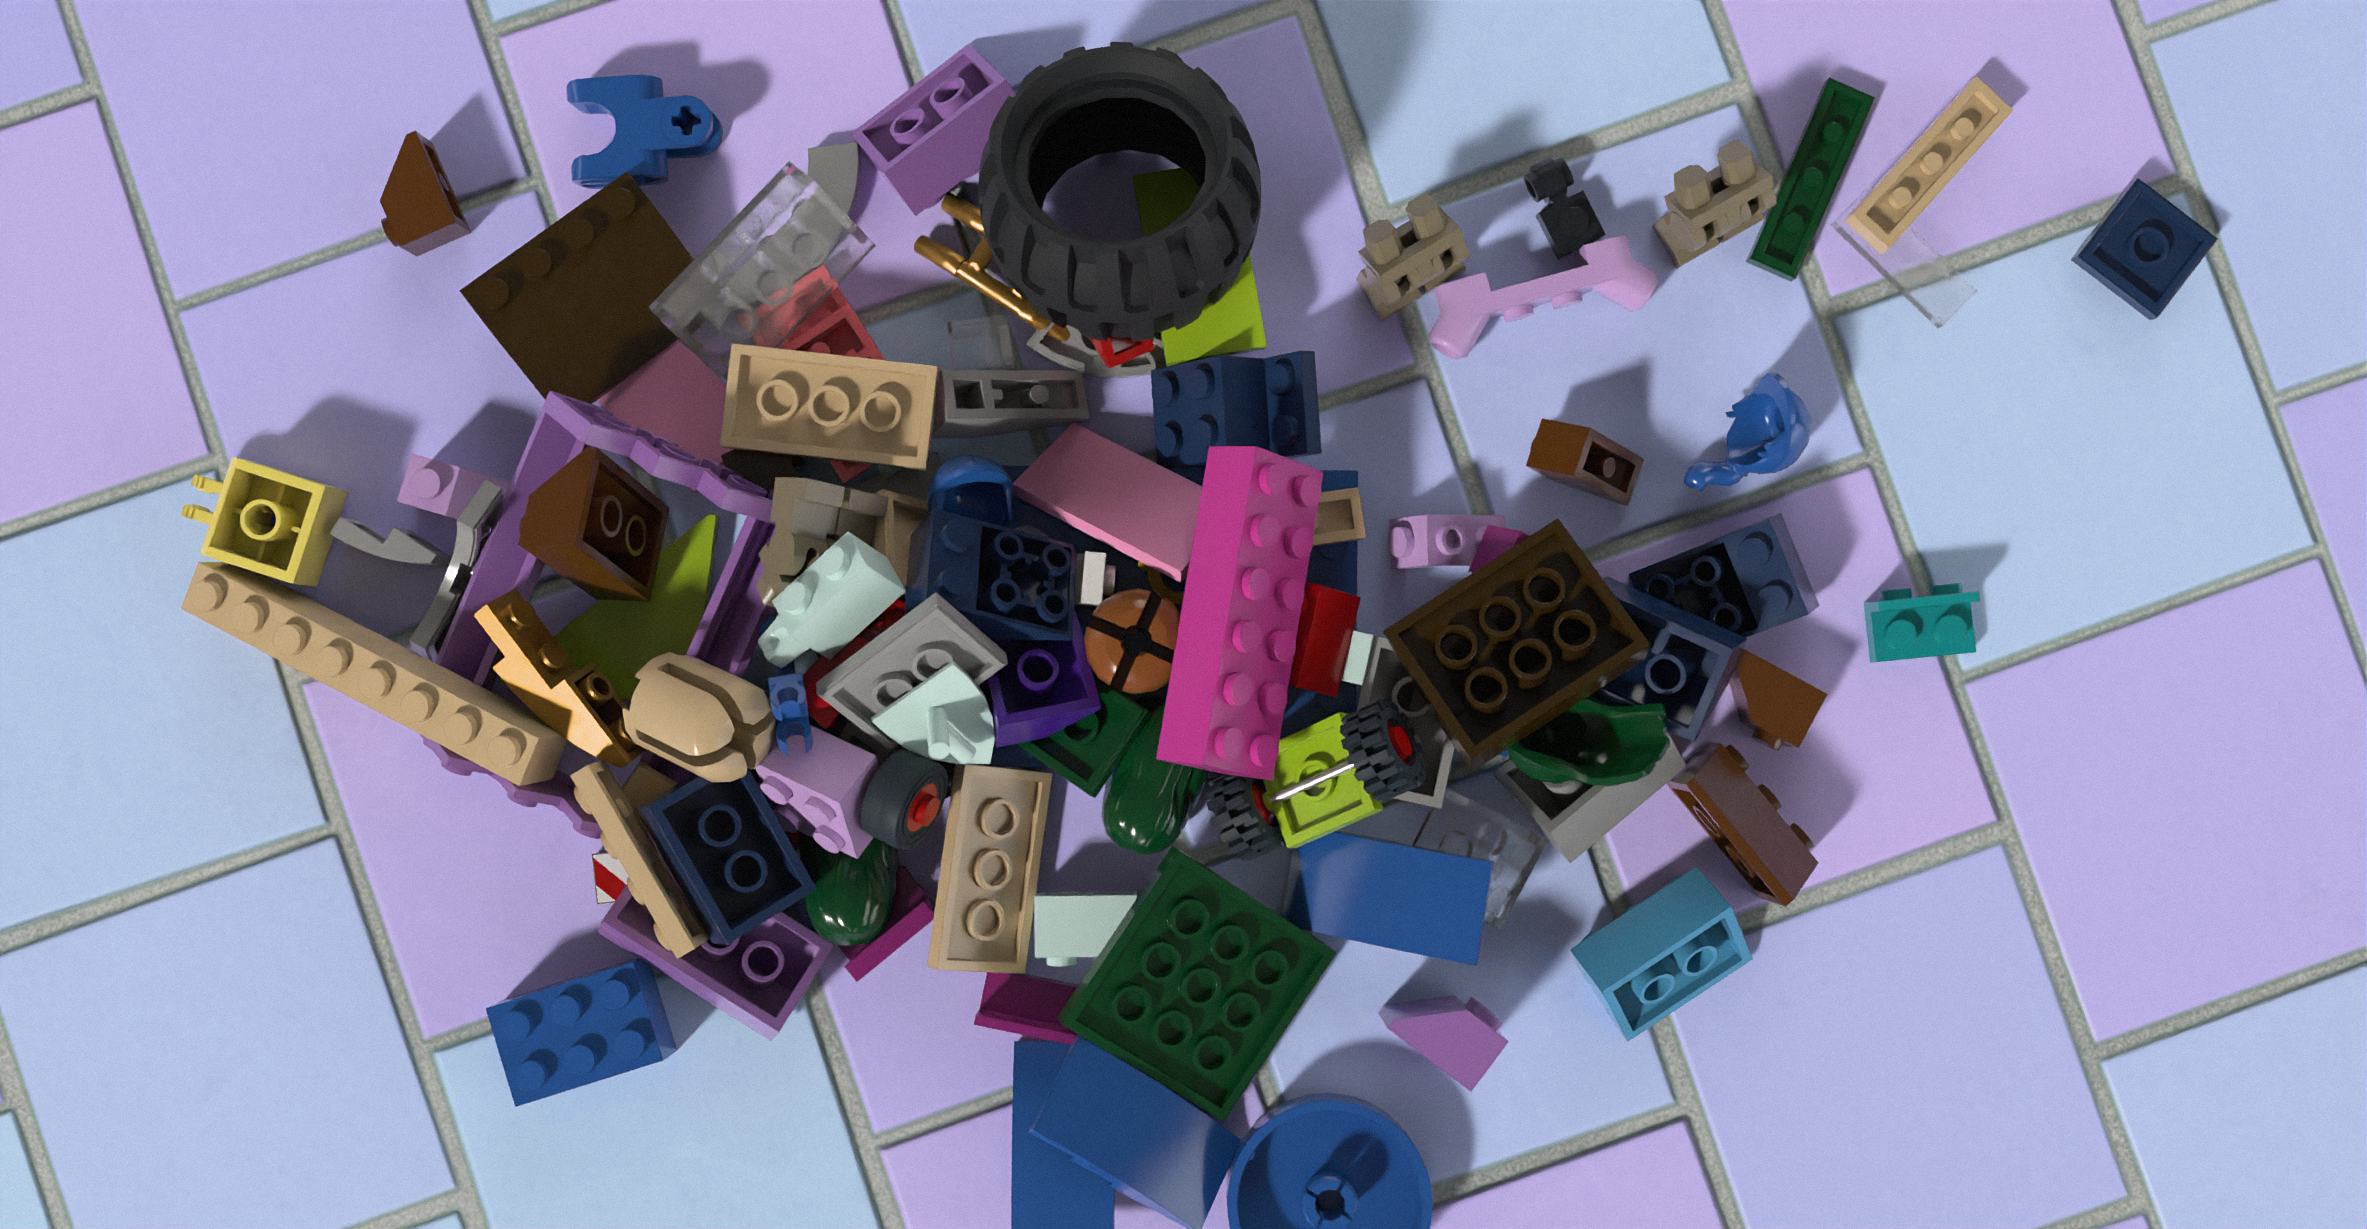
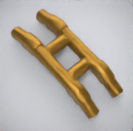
[914,193,1071,342]

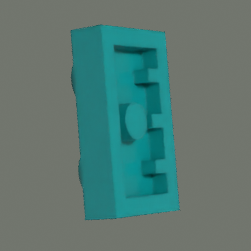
[1864,583,1980,663]

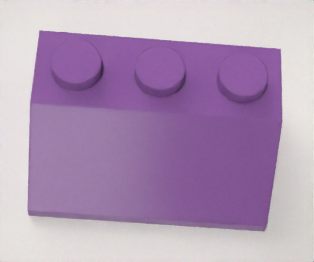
[851,44,1016,216]

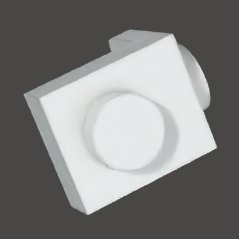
[1074,551,1116,606]

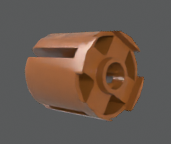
[1084,588,1181,694]

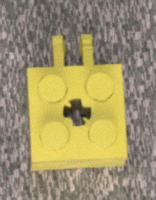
[181,456,348,587]

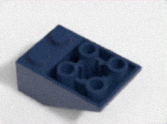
[904,508,1077,641]
[1629,513,1820,638]

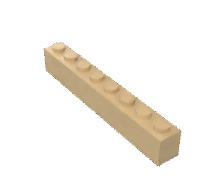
[181,562,568,786]

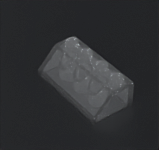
[648,161,876,381]

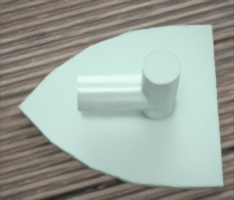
[871,661,995,764]

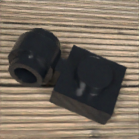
[1524,157,1606,260]

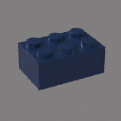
[635,768,817,945]

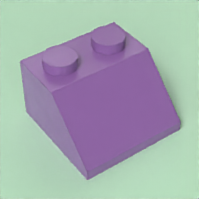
[1378,995,1509,1092]

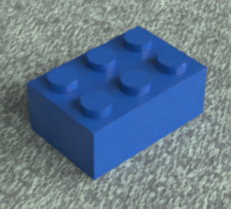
[486,958,677,1107]

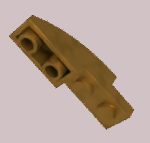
[473,588,647,769]

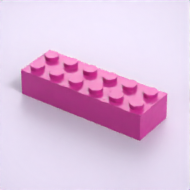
[1156,446,1323,780]

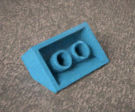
[1570,866,1753,1042]

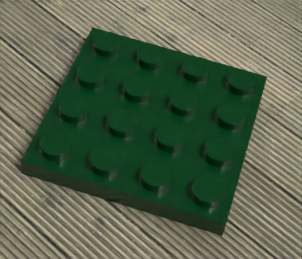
[1057,845,1337,1122]

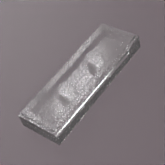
[1831,186,1978,329]

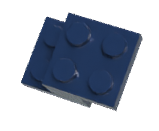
[1151,350,1322,469]

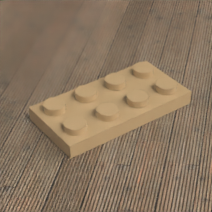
[720,343,940,471]
[927,764,1053,974]

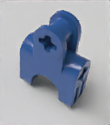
[566,74,723,189]

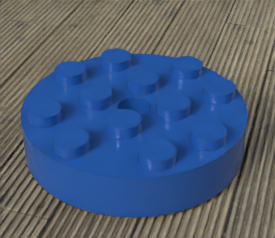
[1226,1093,1433,1229]

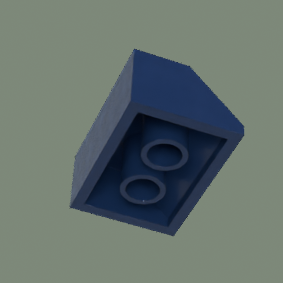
[1592,576,1747,742]

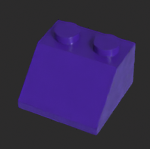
[979,612,1101,748]

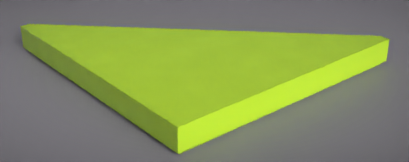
[500,514,720,700]

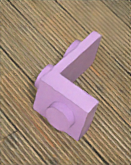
[1388,514,1506,569]

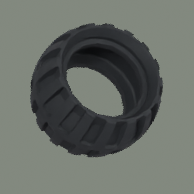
[978,42,1261,342]

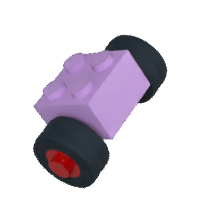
[749,689,948,859]

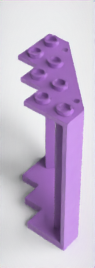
[419,391,775,842]

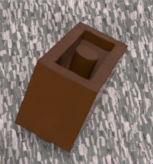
[380,130,471,256]
[1526,418,1644,506]
[1729,649,1827,751]

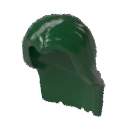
[1507,696,1670,787]
[1101,697,1209,855]
[798,831,897,946]

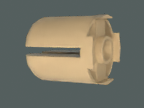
[622,652,776,783]

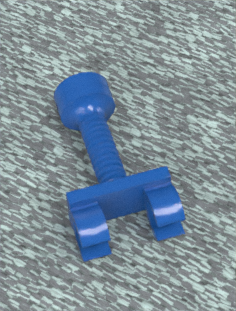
[758,617,813,756]

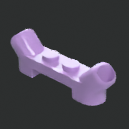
[1428,235,1658,360]

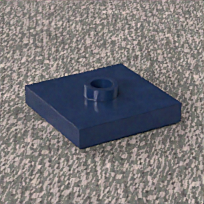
[2071,178,2218,320]

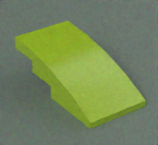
[1132,167,1267,366]

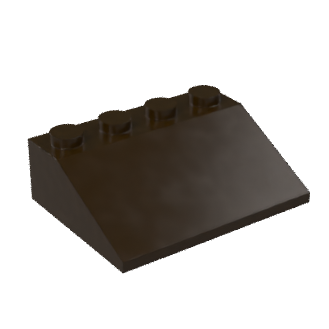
[459,171,726,404]
[1383,518,1650,772]

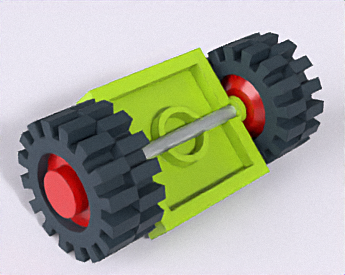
[1206,698,1427,861]

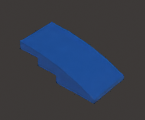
[1282,831,1494,966]
[1028,1036,1241,1229]
[1011,1041,1115,1229]

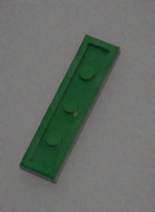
[1746,77,1875,282]

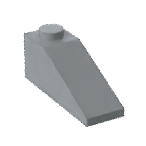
[932,370,1090,438]

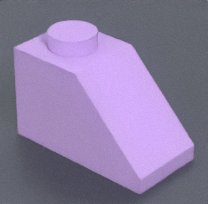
[397,453,511,529]

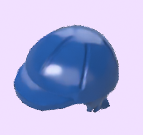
[1684,372,1812,491]
[927,454,1014,526]

